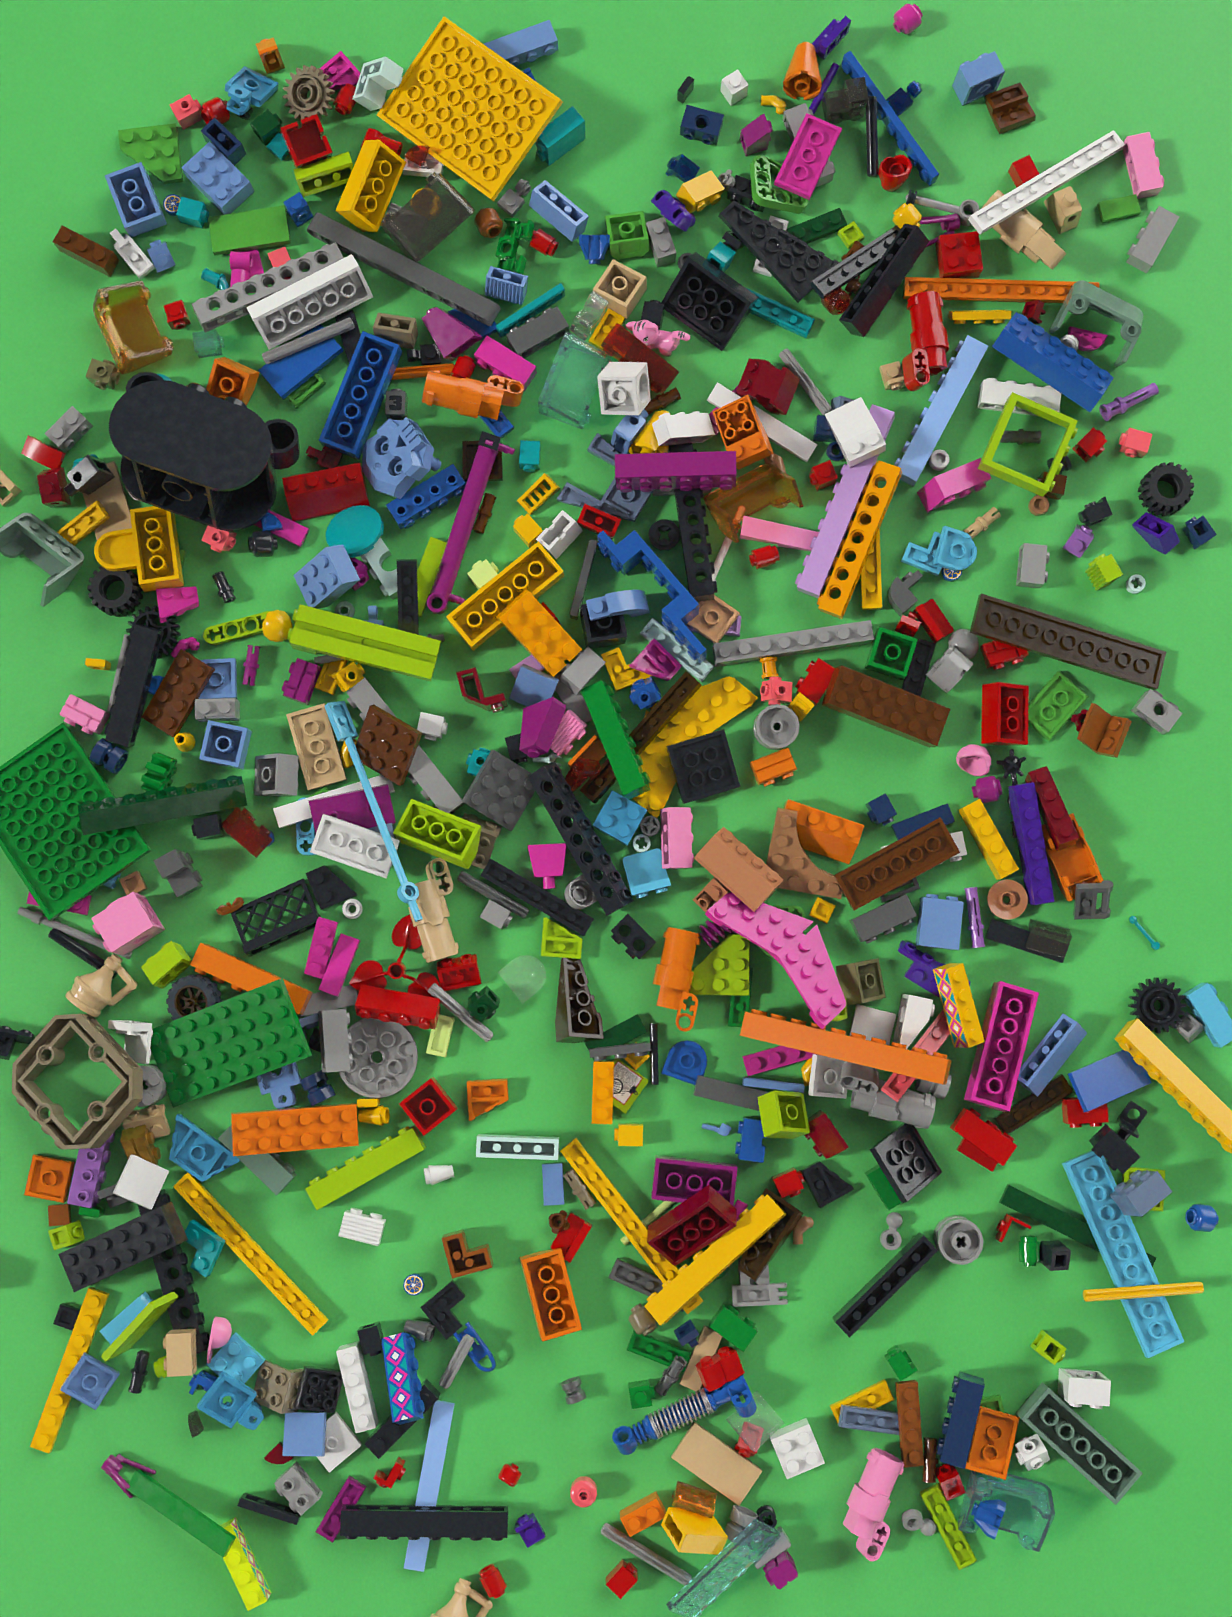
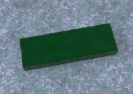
[584,1014,647,1060]

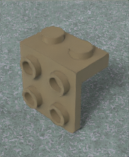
[462,813,502,869]
[253,1360,303,1414]

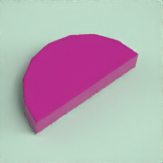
[1068,326,1108,352]

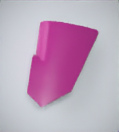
[230,249,268,293]

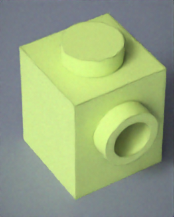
[467,559,499,590]

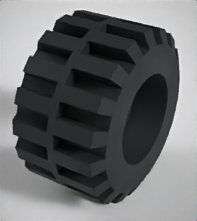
[1138,462,1194,517]
[87,566,143,617]

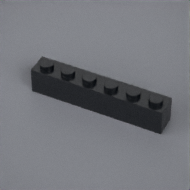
[839,224,929,337]
[105,624,164,747]
[832,1232,938,1338]

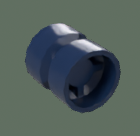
[90,738,129,774]
[300,1070,336,1106]

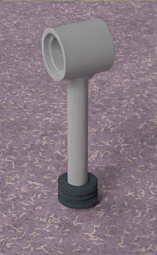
[905,190,979,226]

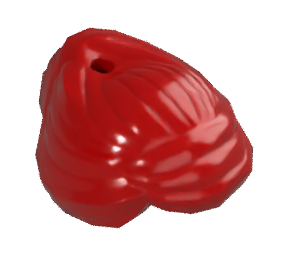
[878,155,912,192]

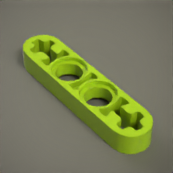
[203,611,271,645]

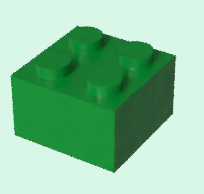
[865,627,918,680]

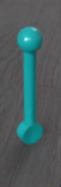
[1129,916,1160,950]

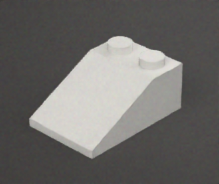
[825,397,886,468]
[893,994,935,1049]

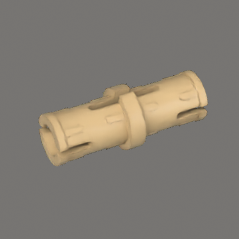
[963,507,1001,539]

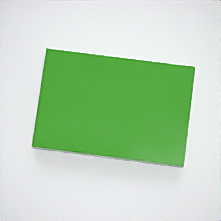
[1028,671,1089,741]

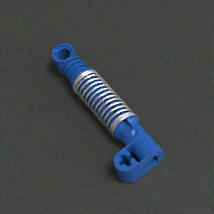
[612,1375,757,1455]

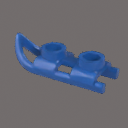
[453,1322,496,1372]

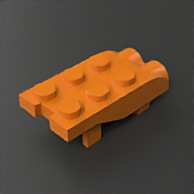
[1042,813,1104,902]

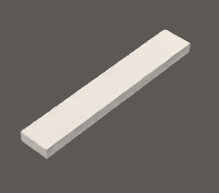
[706,382,817,462]
[273,775,395,828]

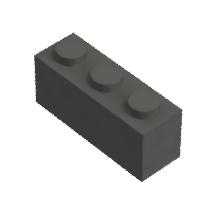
[506,307,569,358]
[849,894,917,944]

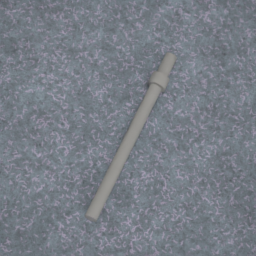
[17,907,132,959]

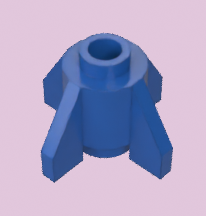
[579,234,610,264]
[971,1499,1007,1540]

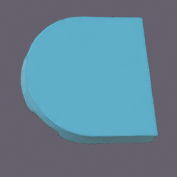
[933,526,977,571]

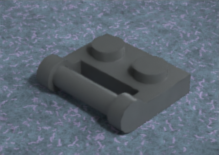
[1073,880,1114,920]

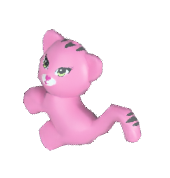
[626,320,690,356]

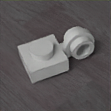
[497,179,531,217]

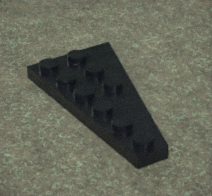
[718,201,840,303]

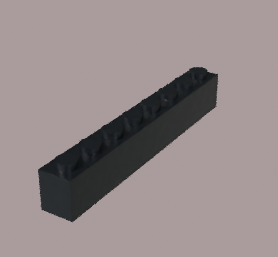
[340,1504,508,1541]

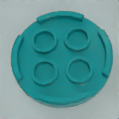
[326,505,384,558]

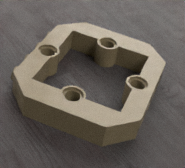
[12,1014,143,1150]

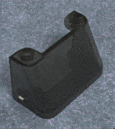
[381,172,475,262]

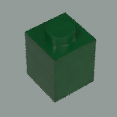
[250,109,282,146]

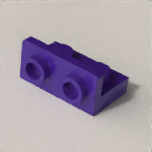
[812,15,851,60]

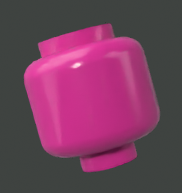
[893,3,923,34]

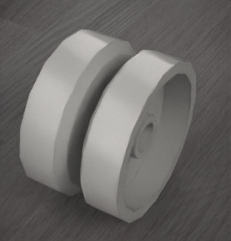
[753,704,800,750]
[933,1215,983,1265]

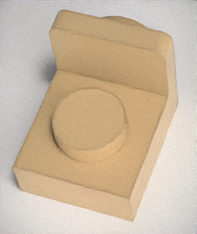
[879,361,905,391]

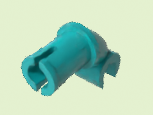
[201,268,232,303]

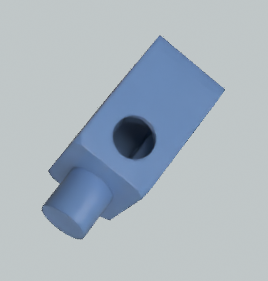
[611,409,648,454]

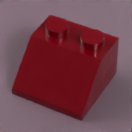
[804,1110,849,1159]

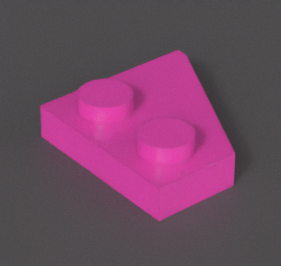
[629,638,682,681]

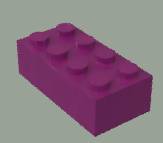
[651,1155,738,1206]

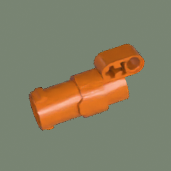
[422,370,524,420]
[652,927,701,1031]

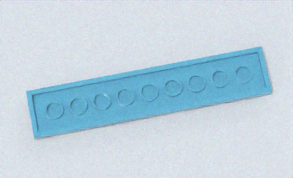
[1062,1150,1184,1358]

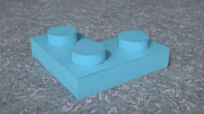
[901,532,942,576]

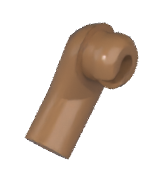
[764,454,787,478]
[793,1216,814,1244]

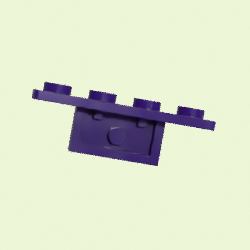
[898,940,971,997]

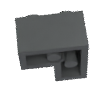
[153,849,203,898]

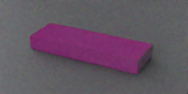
[315,1475,367,1543]

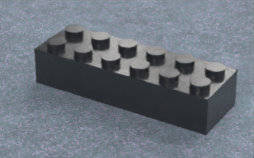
[58,1202,188,1292]

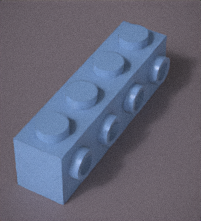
[1017,1014,1087,1097]

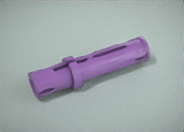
[964,887,985,948]

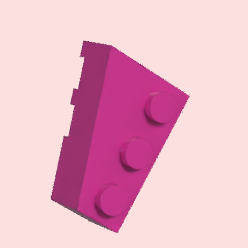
[917,458,992,513]

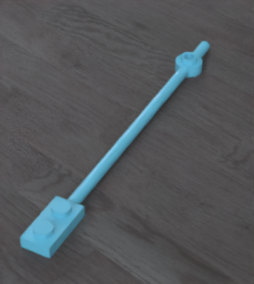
[324,701,423,922]

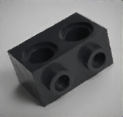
[611,914,656,959]

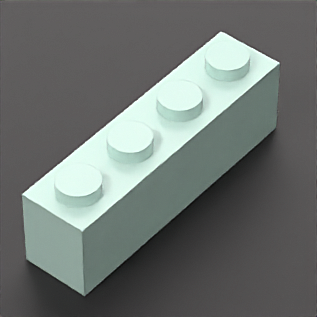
[476,1134,559,1160]

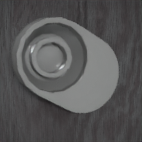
[564,874,598,909]

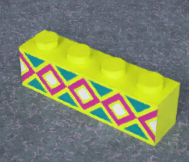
[220,1517,271,1611]

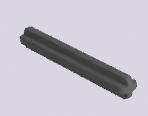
[457,871,529,918]

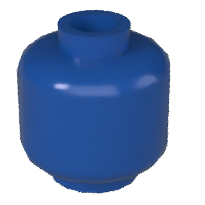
[1185,1204,1219,1232]

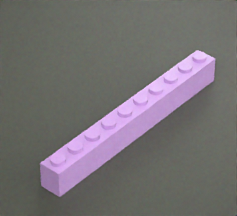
[795,404,895,598]

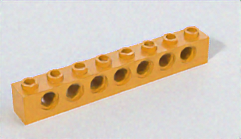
[817,460,902,619]

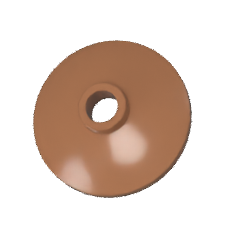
[987,879,1028,920]

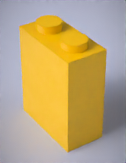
[661,1507,728,1555]

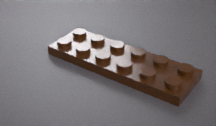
[834,817,960,911]

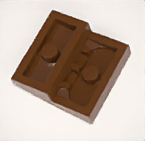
[984,82,1036,134]

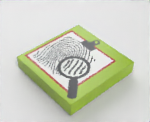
[613,1059,649,1114]

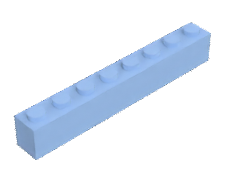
[894,335,988,486]

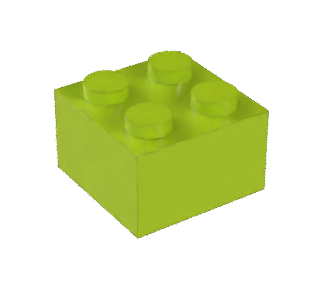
[757,1091,810,1139]

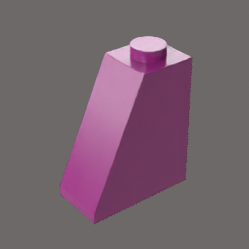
[421,307,482,361]
[520,697,566,758]

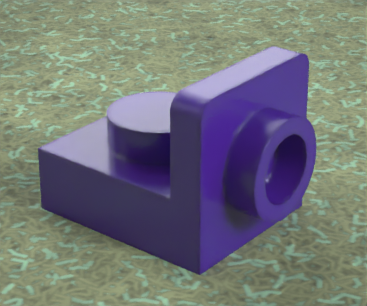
[515,1513,546,1548]

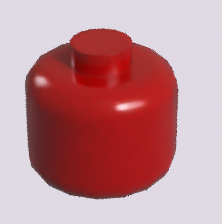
[498,1463,521,1487]

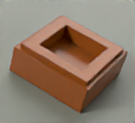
[48,1204,71,1226]

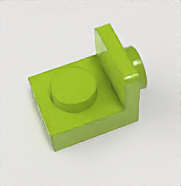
[48,1220,85,1250]

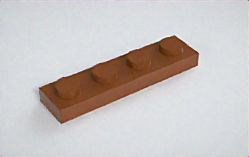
[895,1380,924,1468]

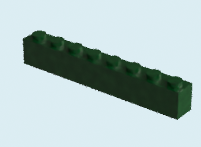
[78,776,247,835]

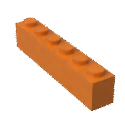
[190,943,313,1015]

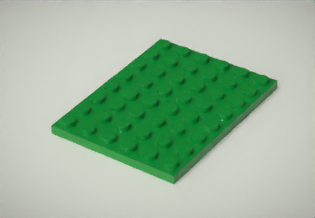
[0,722,151,921]

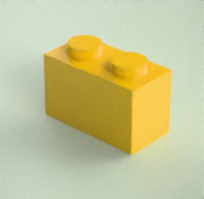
[676,170,725,213]

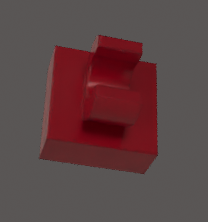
[1021,300,1046,324]

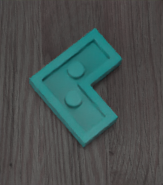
[185,1220,226,1277]

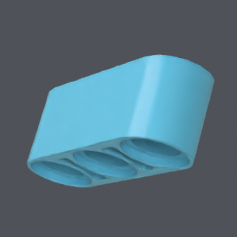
[99,1291,154,1345]

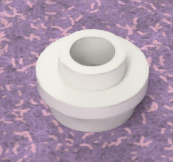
[342,899,363,919]

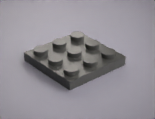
[462,750,536,831]

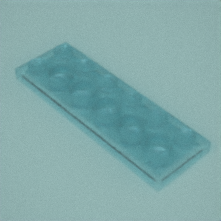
[666,1519,781,1617]

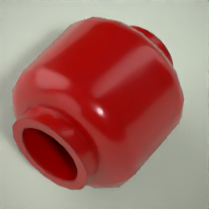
[201,97,230,124]

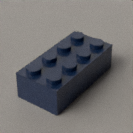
[937,1371,985,1469]

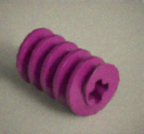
[697,920,732,948]

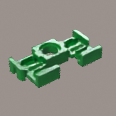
[495,218,535,275]

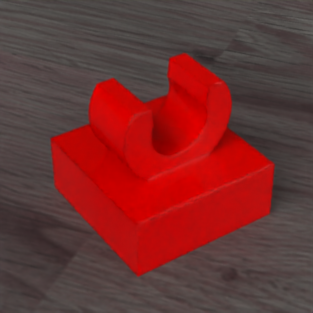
[895,611,921,637]

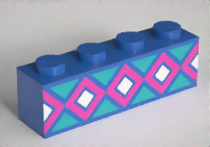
[381,1332,425,1425]

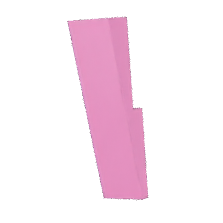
[739,516,819,552]

